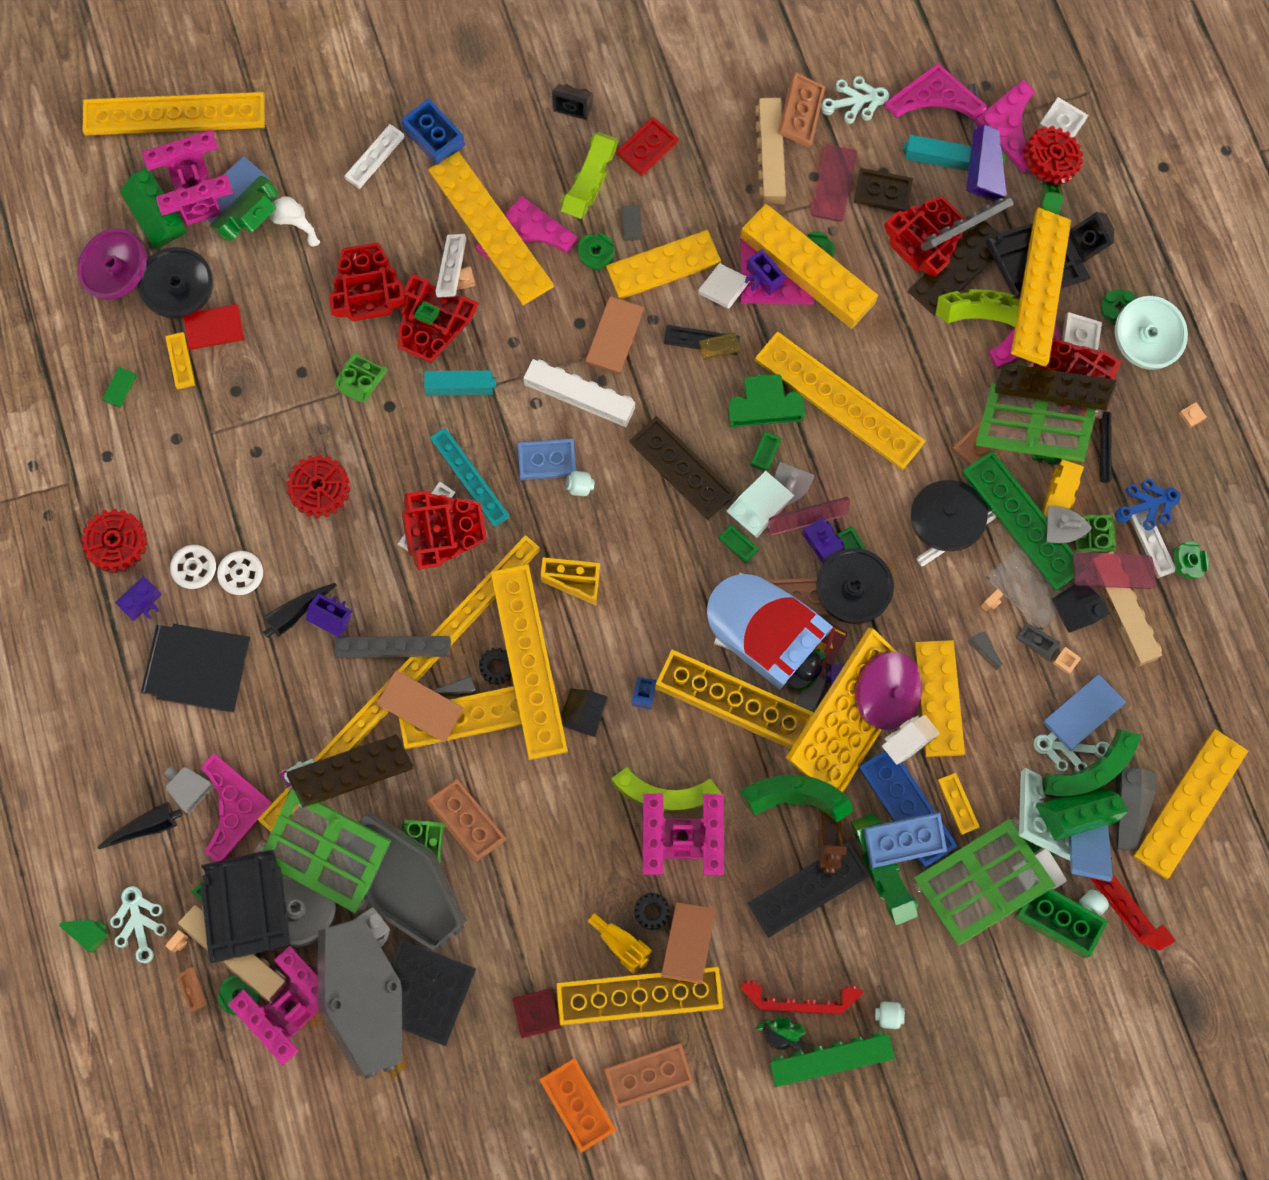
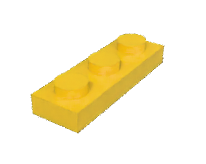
[165,332,196,390]
[937,773,980,836]

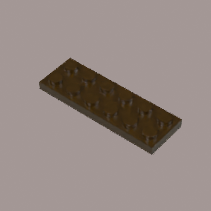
[908,220,1000,316]
[995,363,1116,411]
[629,416,735,520]
[287,734,413,808]

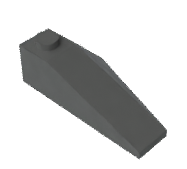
[1116,768,1156,850]

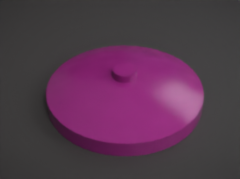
[77,228,147,300]
[855,651,922,730]

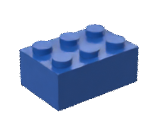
[401,98,465,165]

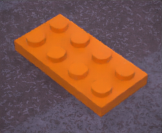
[539,1058,616,1153]

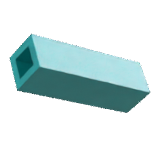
[902,135,971,171]
[424,370,496,396]

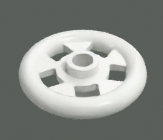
[170,545,216,589]
[217,551,263,595]

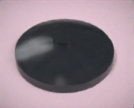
[138,247,213,318]
[911,480,988,552]
[816,548,894,624]

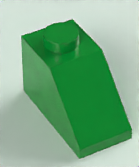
[1039,181,1064,215]
[59,919,110,953]

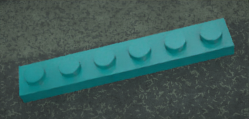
[430,427,510,528]

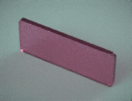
[811,145,857,222]
[768,497,850,536]
[1072,552,1156,589]

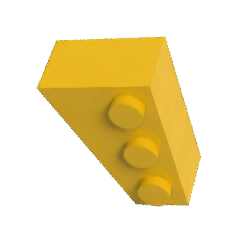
[1042,459,1084,519]
[541,557,600,606]

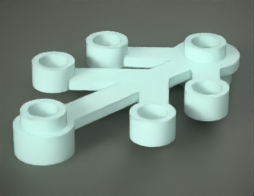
[821,76,889,124]
[1033,732,1109,772]
[110,886,168,963]

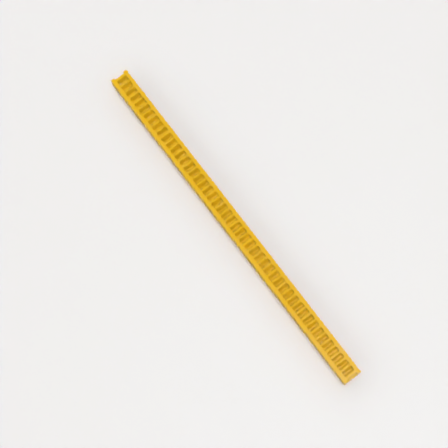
[257,535,540,832]

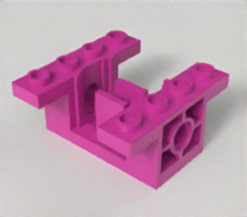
[142,130,233,225]
[642,794,724,876]
[228,946,319,1065]

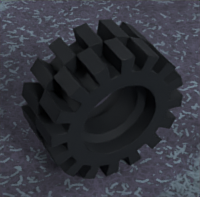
[479,648,511,685]
[634,892,670,930]

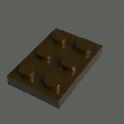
[853,167,913,212]

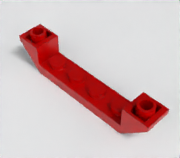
[1089,857,1176,951]
[740,980,863,1015]

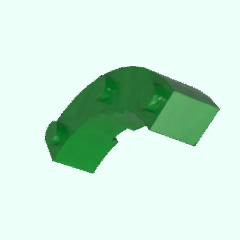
[1043,729,1141,796]
[739,775,853,822]
[850,813,919,925]

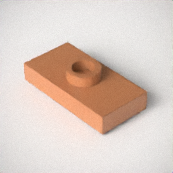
[177,967,207,1013]

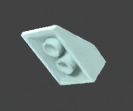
[727,471,794,538]

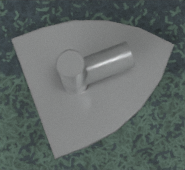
[775,462,815,506]
[1047,506,1092,543]

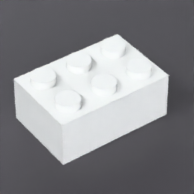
[882,715,940,765]

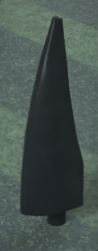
[263,583,337,638]
[98,802,183,850]

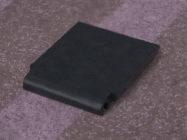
[986,223,1091,299]
[141,623,250,712]
[201,849,291,964]

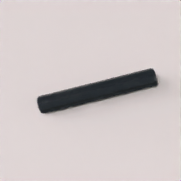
[1100,411,1112,483]

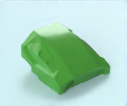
[335,352,388,402]
[1074,515,1116,555]
[401,819,445,863]

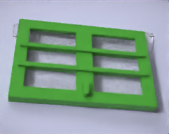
[976,383,1104,462]
[254,789,391,913]
[913,817,1055,946]

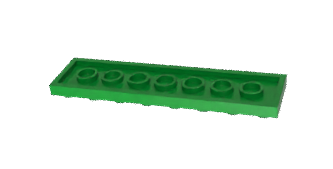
[962,451,1087,591]

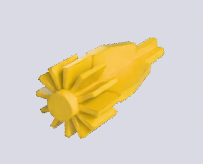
[588,913,652,974]

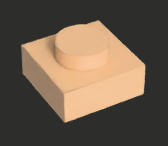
[457,266,475,290]
[1179,402,1207,428]
[981,589,1003,612]
[1053,647,1081,675]
[165,930,189,953]

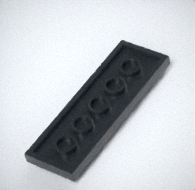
[747,842,870,938]

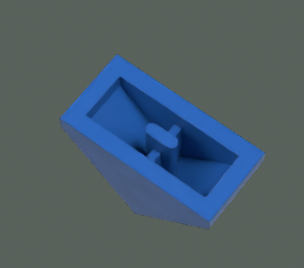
[632,677,657,709]

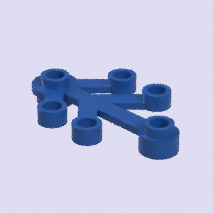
[1115,479,1181,531]

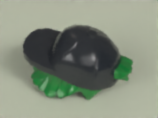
[787,649,826,690]
[755,1016,806,1050]

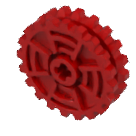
[1023,126,1083,186]
[286,455,351,518]
[81,509,148,573]

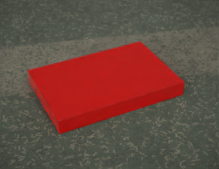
[616,116,679,177]
[183,304,245,350]

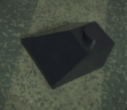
[1069,212,1114,263]
[1051,580,1110,633]
[561,688,608,737]

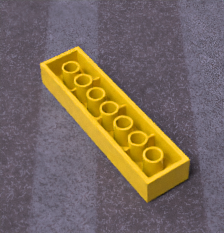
[740,204,878,329]
[655,650,814,749]
[556,967,723,1026]

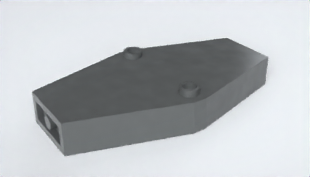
[337,812,467,951]
[317,918,402,1079]

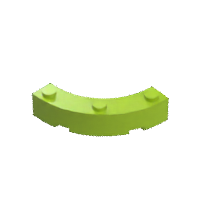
[560,132,619,219]
[936,289,1020,327]
[611,767,722,813]

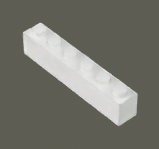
[524,359,635,427]

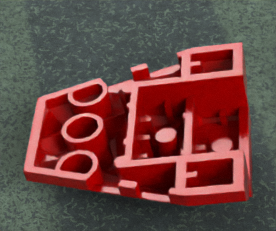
[884,196,966,276]
[329,242,405,321]
[397,274,479,363]
[1030,339,1122,425]
[402,491,487,570]

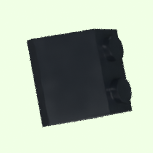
[552,84,593,120]

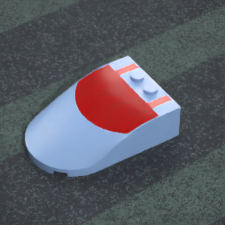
[707,574,833,691]

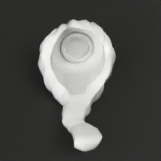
[269,196,320,247]

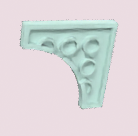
[1019,768,1070,861]

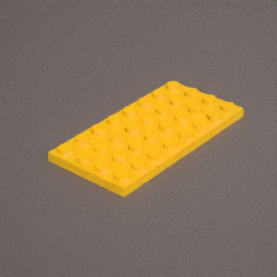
[786,628,898,792]

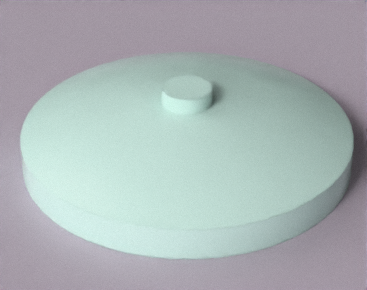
[1115,296,1188,370]

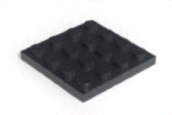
[391,940,476,1046]

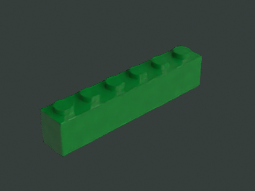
[768,1031,895,1087]

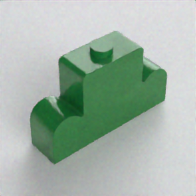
[209,175,279,241]
[728,374,805,427]

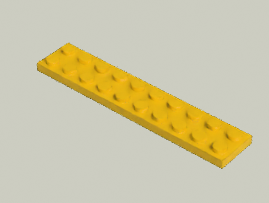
[83,92,265,135]
[428,151,554,306]
[1011,207,1071,367]
[755,331,926,471]
[491,565,568,760]

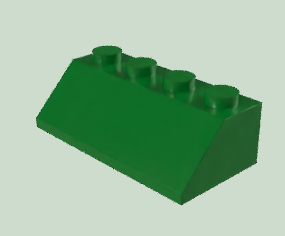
[120,167,187,250]
[1036,787,1128,841]
[1013,880,1108,959]

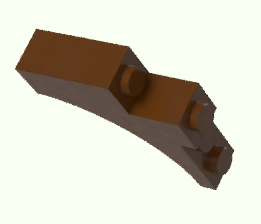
[817,810,846,874]

